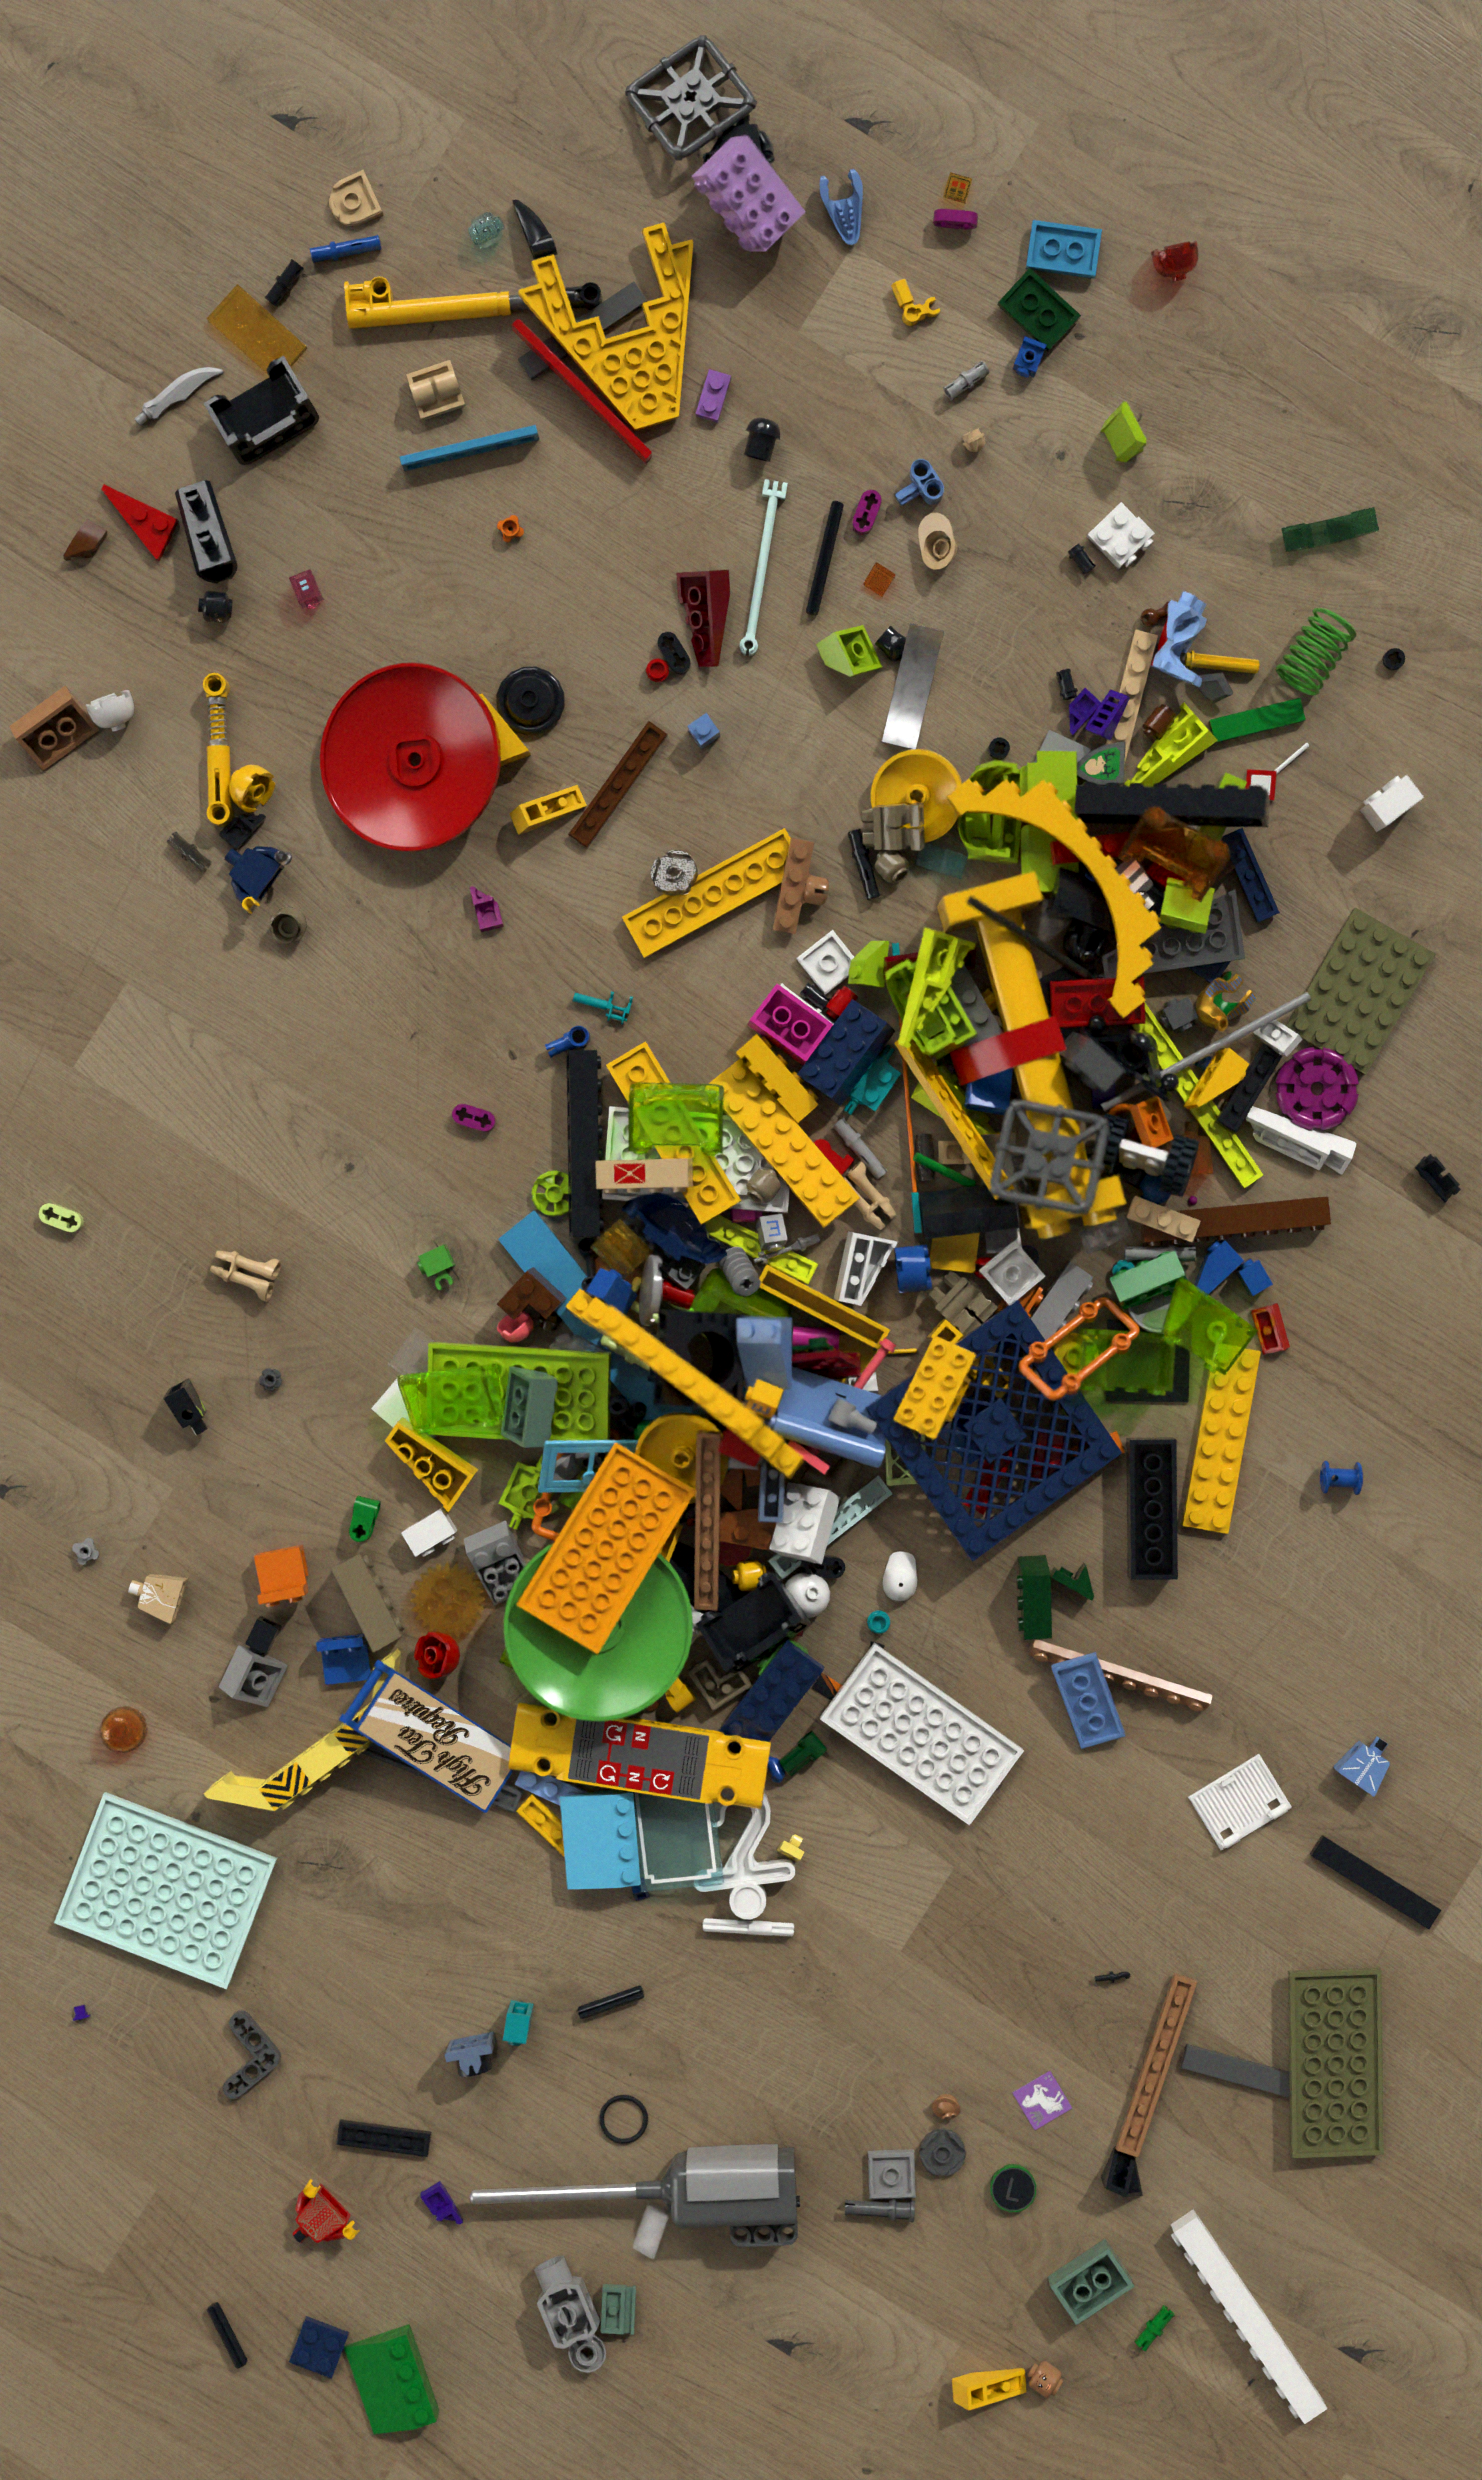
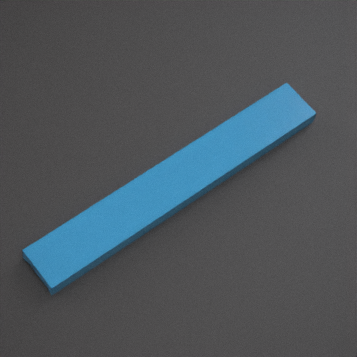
[498,1210,731,1472]

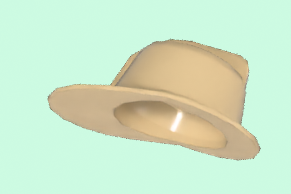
[918,513,957,570]

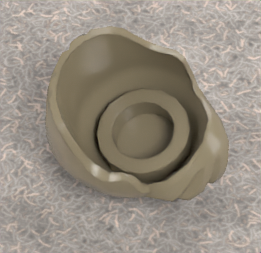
[270,906,307,945]

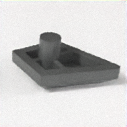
[1195,673,1234,704]

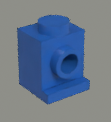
[1013,336,1046,378]

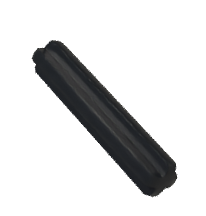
[578,1985,644,2020]
[207,2302,248,2369]

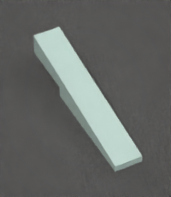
[766,1476,892,1579]

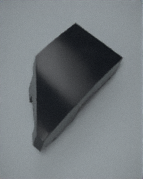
[219,814,266,851]

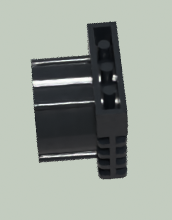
[648,1310,746,1407]

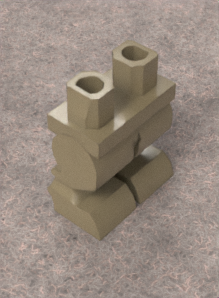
[862,803,925,851]
[928,1271,998,1337]

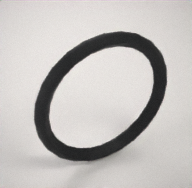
[599,2095,648,2144]

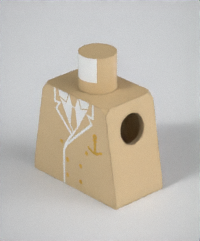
[128,1574,188,1624]

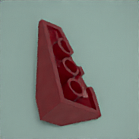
[676,570,730,667]

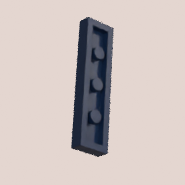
[1221,828,1280,923]

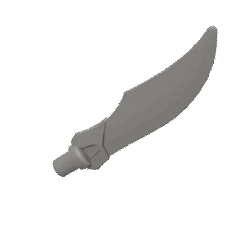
[134,367,223,426]

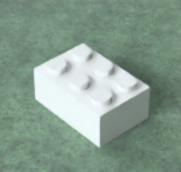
[770,1482,840,1564]

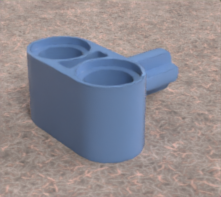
[895,459,944,505]

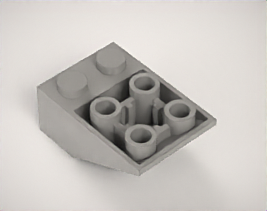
[464,1520,527,1606]

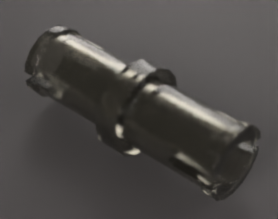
[167,832,212,873]

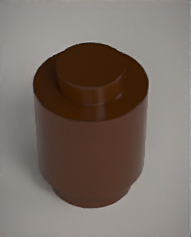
[1142,704,1176,740]

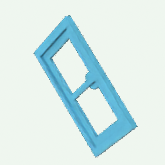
[538,1440,638,1493]

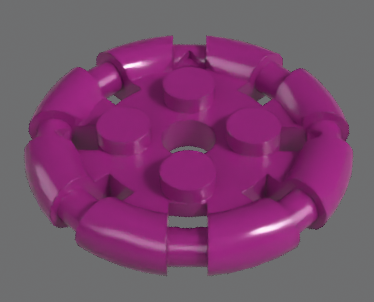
[1275,1047,1359,1131]

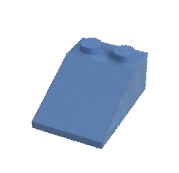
[737,1316,792,1389]

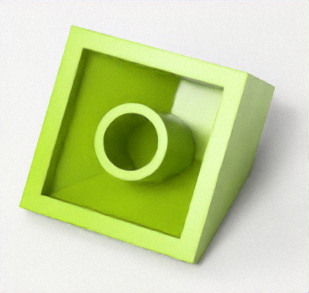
[816,625,882,677]

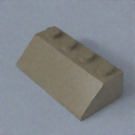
[332,1551,405,1653]

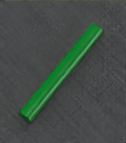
[913,1152,976,1187]

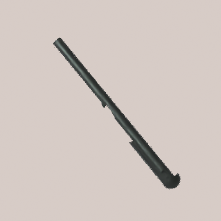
[967,896,1099,979]

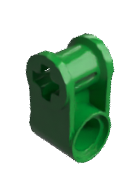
[349,1496,381,1542]

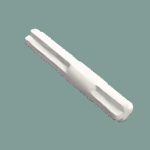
[703,1918,794,1936]

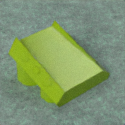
[1100,402,1147,462]
[1160,877,1215,934]

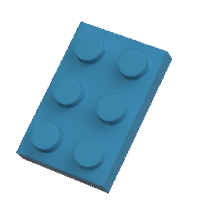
[1026,220,1102,279]

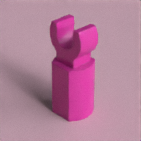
[730,1209,763,1223]

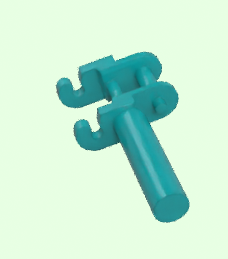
[573,991,633,1025]

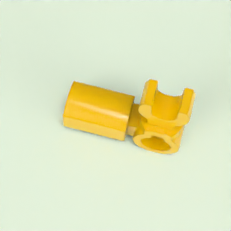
[891,279,940,326]

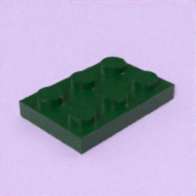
[997,268,1081,352]

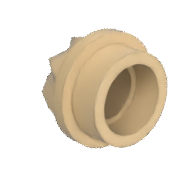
[962,428,985,452]

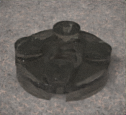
[651,850,698,896]

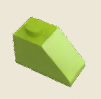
[848,941,889,988]

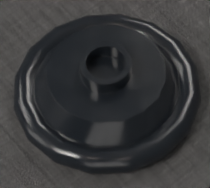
[496,666,565,735]

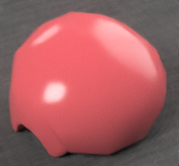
[497,1312,534,1343]

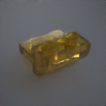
[590,1219,653,1279]

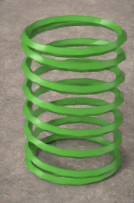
[1275,608,1357,695]

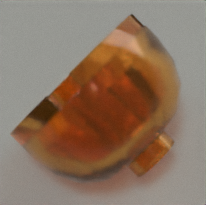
[100,1706,148,1753]

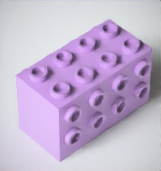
[691,135,805,252]

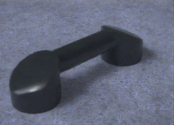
[578,1238,599,1295]

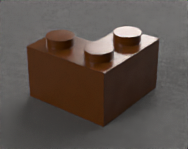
[497,1267,567,1320]

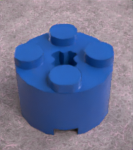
[894,1244,932,1293]

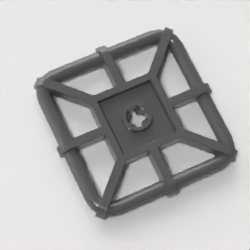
[625,35,757,161]
[990,1099,1109,1215]

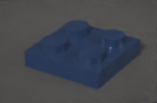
[289,2316,349,2379]

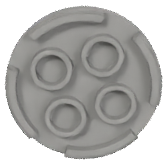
[639,1255,663,1326]

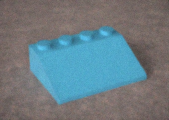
[559,1789,641,1890]

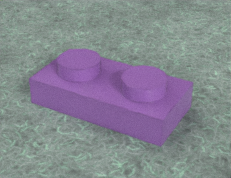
[696,369,731,423]

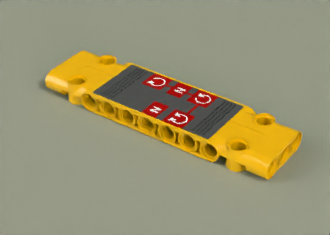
[508,1702,771,1809]

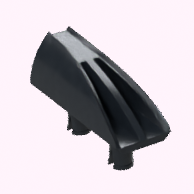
[175,480,237,584]

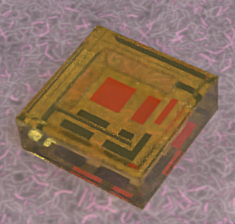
[943,172,972,204]

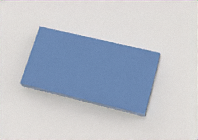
[1051,1652,1125,1749]

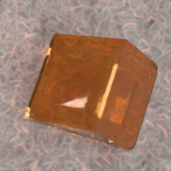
[863,562,895,597]

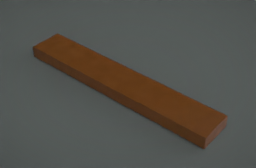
[568,721,668,849]

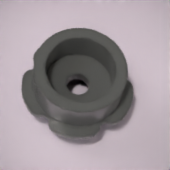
[259,1368,282,1391]

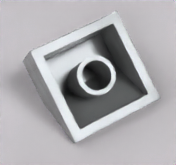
[219,1645,288,1707]

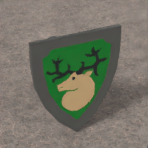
[1077,741,1126,786]

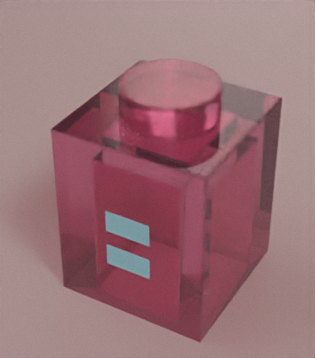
[289,569,324,609]

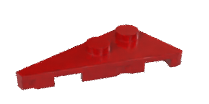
[101,484,179,561]

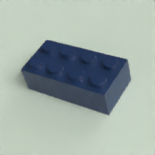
[797,999,895,1106]

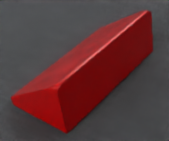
[1251,1303,1290,1355]

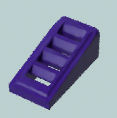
[1085,689,1130,741]

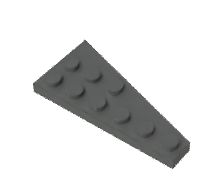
[1102,889,1245,978]

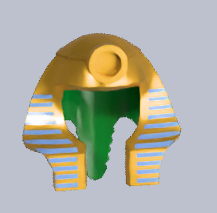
[1195,971,1257,1032]

